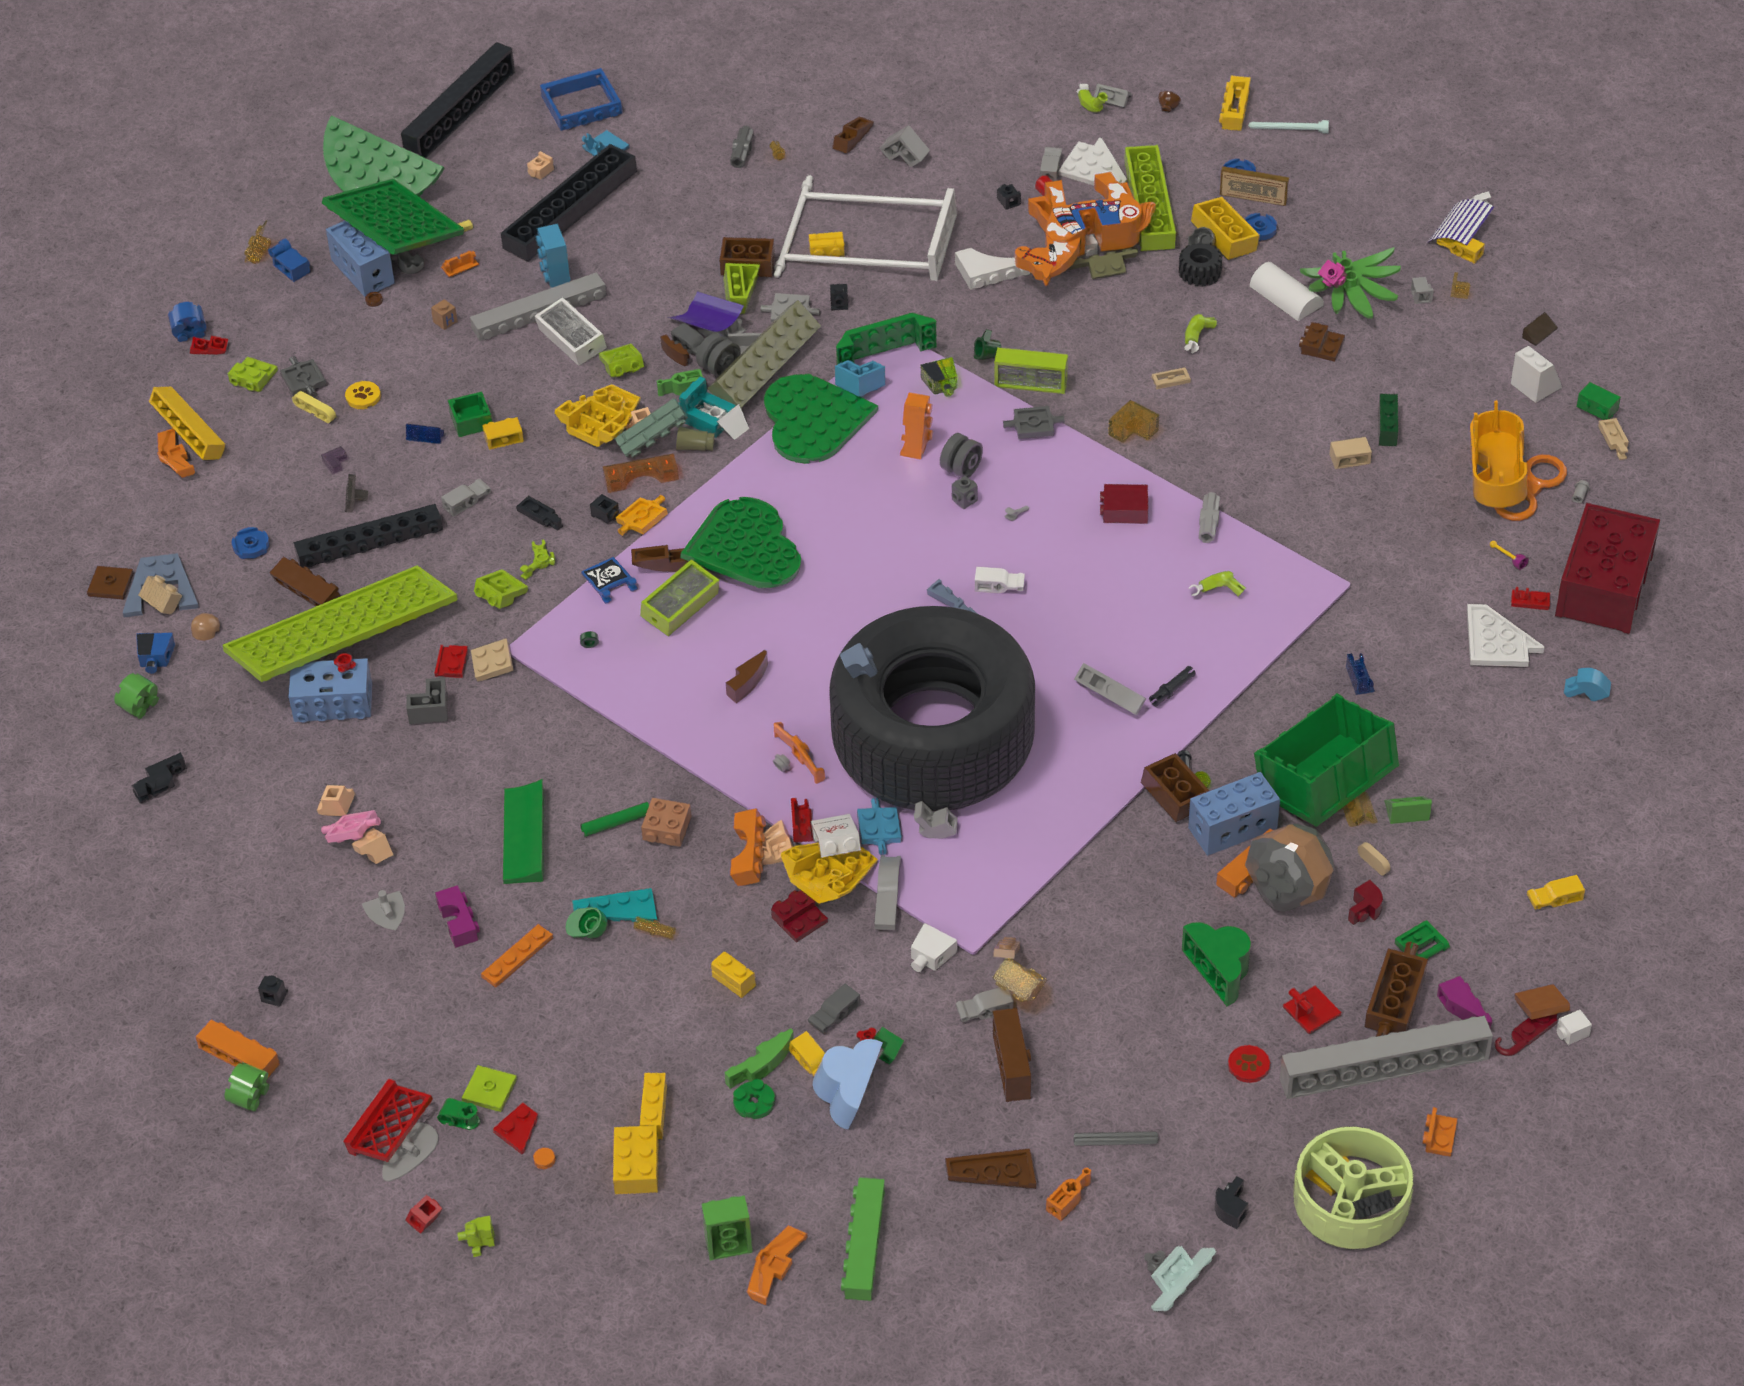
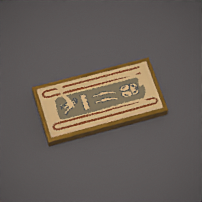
[1220,166,1289,206]

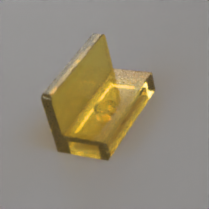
[1343,791,1378,827]

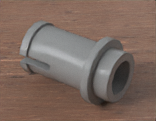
[1571,480,1590,504]

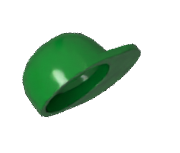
[566,907,608,939]

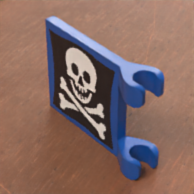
[581,557,638,603]

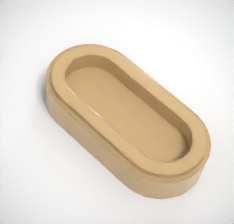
[1358,842,1390,876]

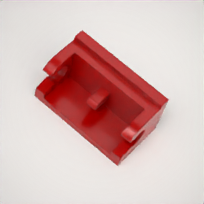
[791,798,813,843]

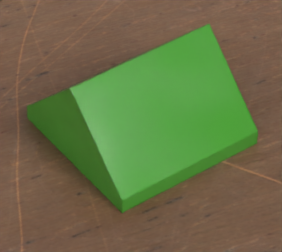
[1384,796,1432,824]

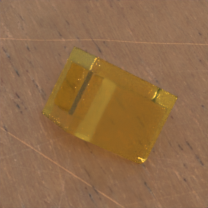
[1450,272,1470,299]

